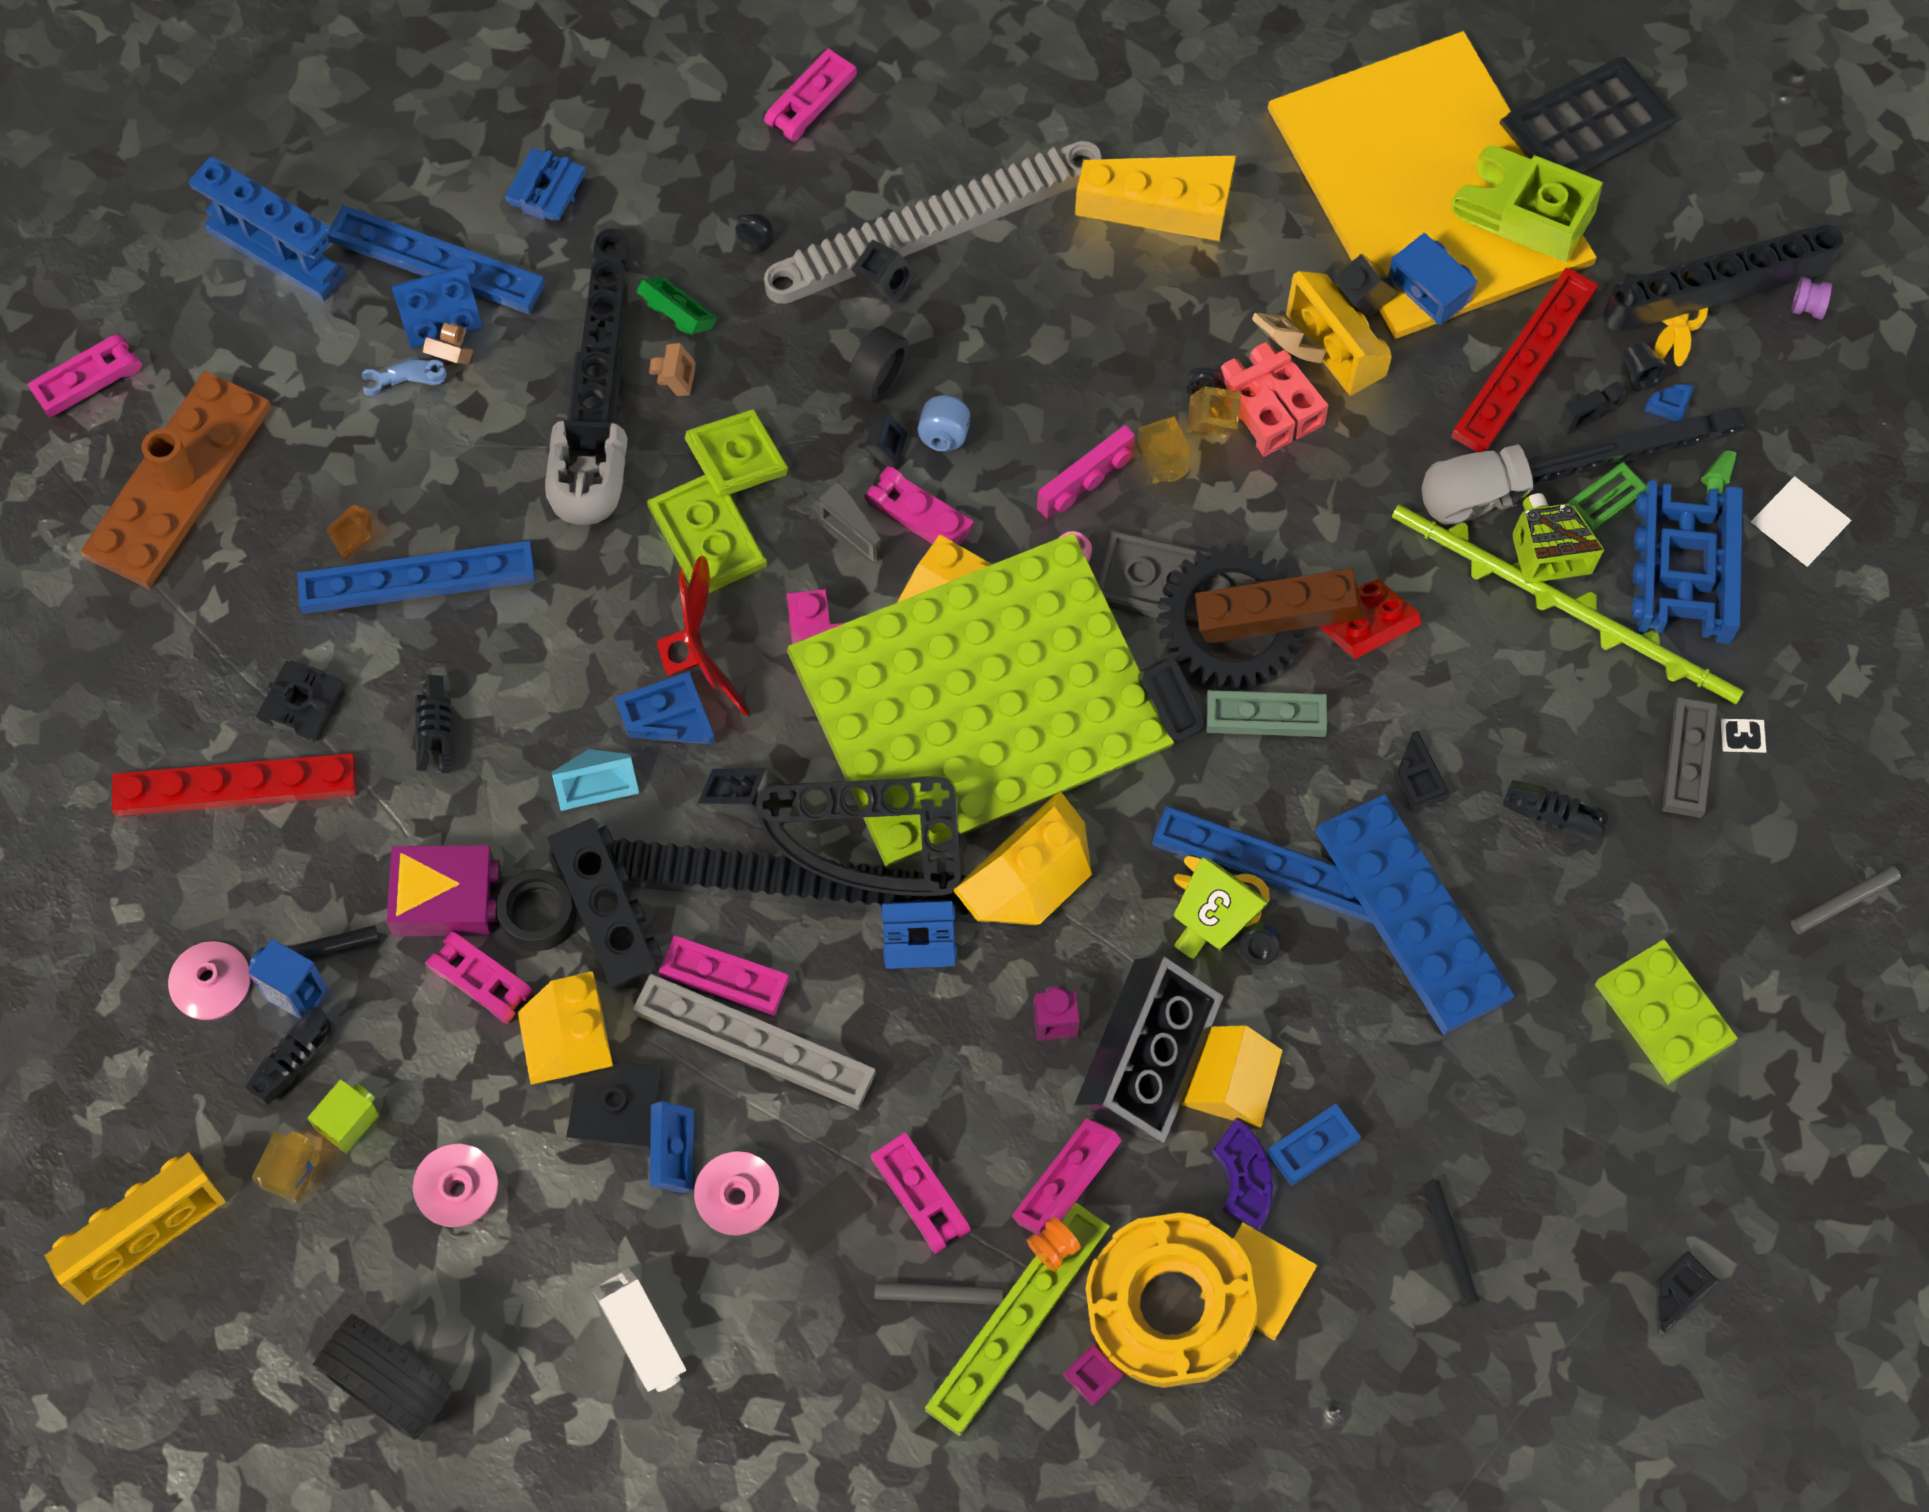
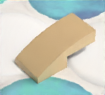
[1252,313,1326,363]

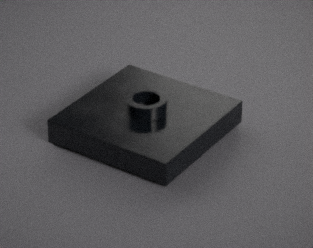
[566,1061,663,1151]

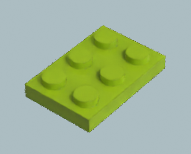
[1595,939,1738,1085]

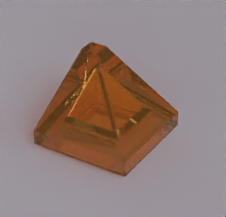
[326,505,373,559]

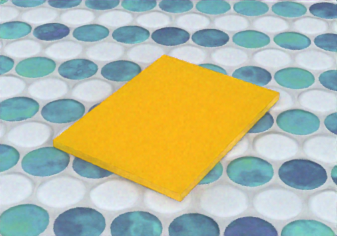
[1268,31,1597,339]

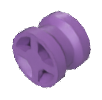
[1791,277,1832,320]

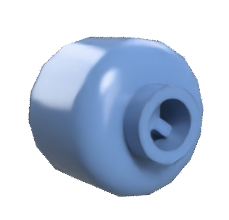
[918,394,971,452]

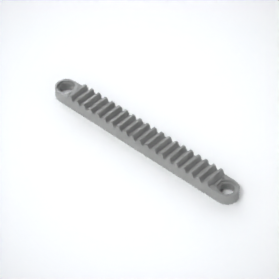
[764,141,1102,304]

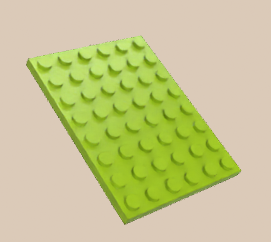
[787,532,1174,867]

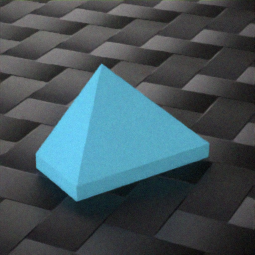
[552,749,639,811]

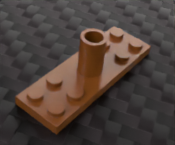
[80,370,272,589]

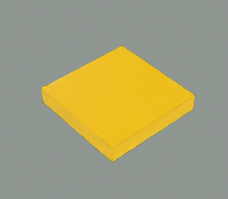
[1200,1223,1317,1341]

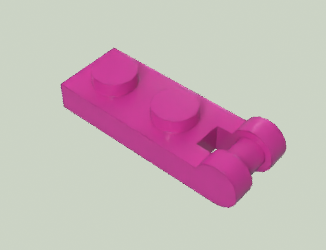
[764,48,857,142]
[27,334,142,418]
[864,466,974,546]
[870,1132,971,1254]

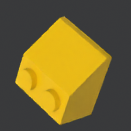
[518,971,613,1085]

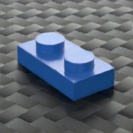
[650,1101,694,1193]
[1267,1104,1361,1187]

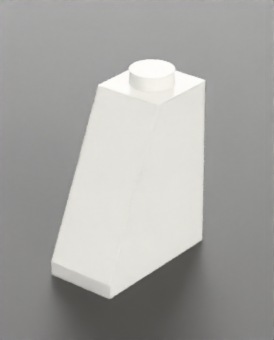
[591,1268,686,1392]

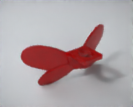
[657,555,751,716]

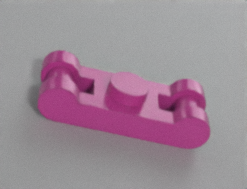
[425,931,534,1024]

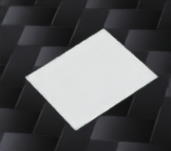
[1751,476,1852,567]

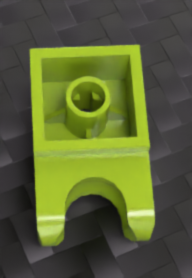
[1451,145,1603,263]

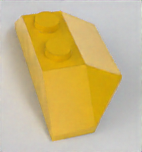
[953,792,1092,925]

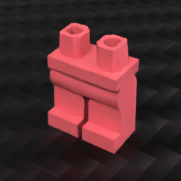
[1220,342,1328,457]

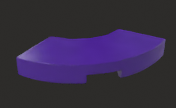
[1212,1117,1273,1232]

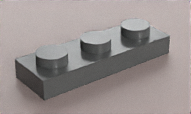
[1662,697,1717,818]

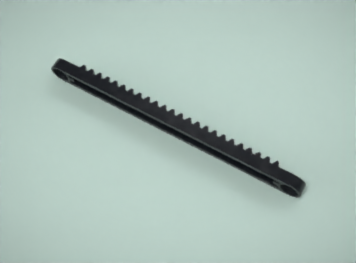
[549,838,1020,927]

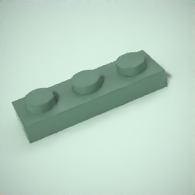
[1206,690,1327,737]

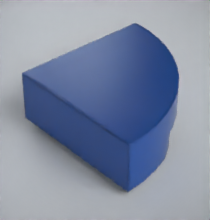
[1644,384,1694,422]

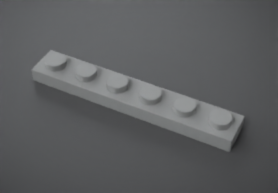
[632,974,876,1110]

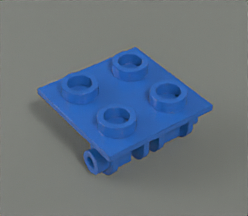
[391,265,483,349]

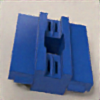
[505,148,586,221]
[881,899,957,969]

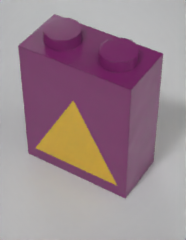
[386,845,501,937]

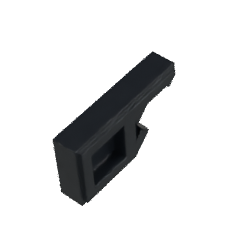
[1656,1251,1719,1337]

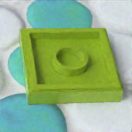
[685,409,788,498]

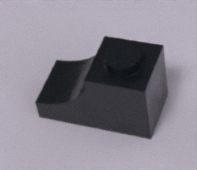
[697,768,797,827]

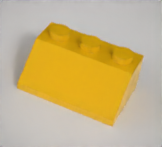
[1286,271,1392,396]

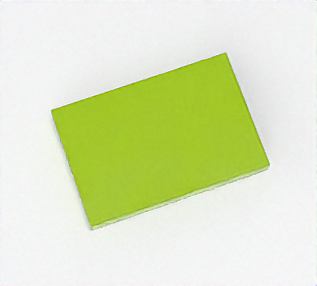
[647,475,767,593]

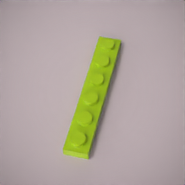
[925,1202,1110,1436]

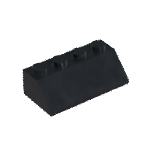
[1074,956,1224,1144]

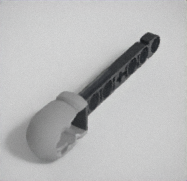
[545,228,629,525]
[1422,407,1747,524]

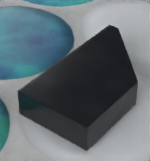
[1395,731,1450,812]

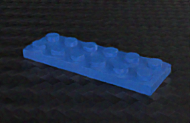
[1315,794,1515,1035]

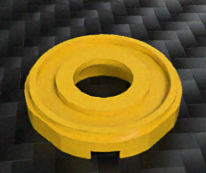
[1086,1213,1258,1388]

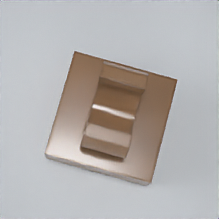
[422,323,473,364]
[649,343,696,396]

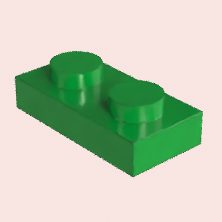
[636,276,718,334]

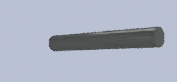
[1791,866,1901,935]
[875,1282,1003,1305]

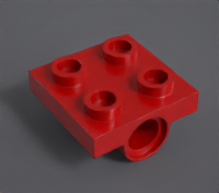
[1318,578,1421,659]

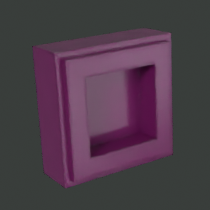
[1063,1344,1124,1407]

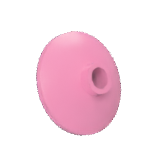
[168,941,251,1020]
[413,1144,498,1227]
[694,1152,779,1235]

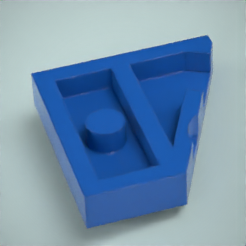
[614,672,716,745]

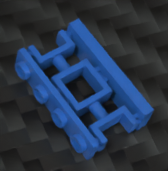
[189,157,346,302]
[1632,480,1743,644]

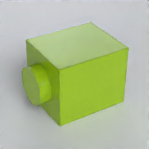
[307,1079,379,1154]

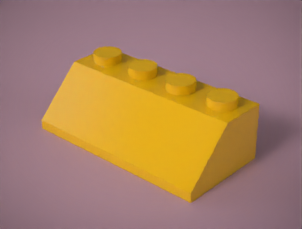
[44,1152,226,1305]

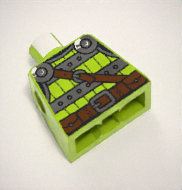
[1513,493,1604,584]

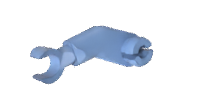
[362,359,446,397]

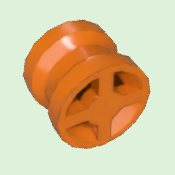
[1027,1216,1081,1272]

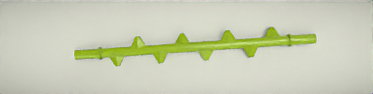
[1392,504,1744,704]

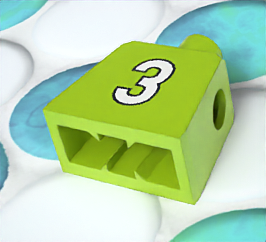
[1174,856,1269,959]

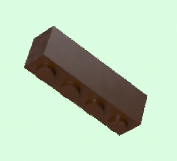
[1195,568,1363,644]

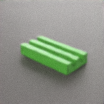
[1566,462,1647,534]

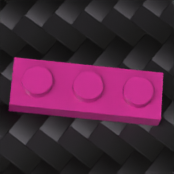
[1037,425,1135,519]
[659,935,789,1017]
[1012,1118,1122,1234]

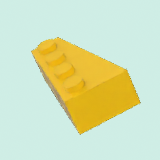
[1075,155,1236,241]

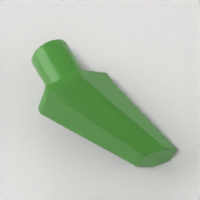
[1701,451,1737,494]

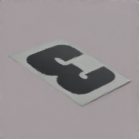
[1720,719,1766,753]

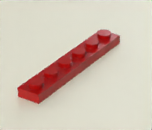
[1451,267,1599,452]
[112,753,356,817]

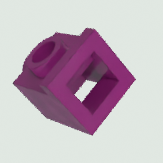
[1033,987,1079,1041]

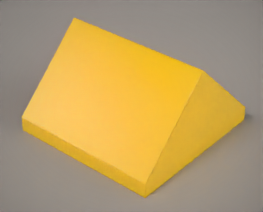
[1181,1026,1283,1129]

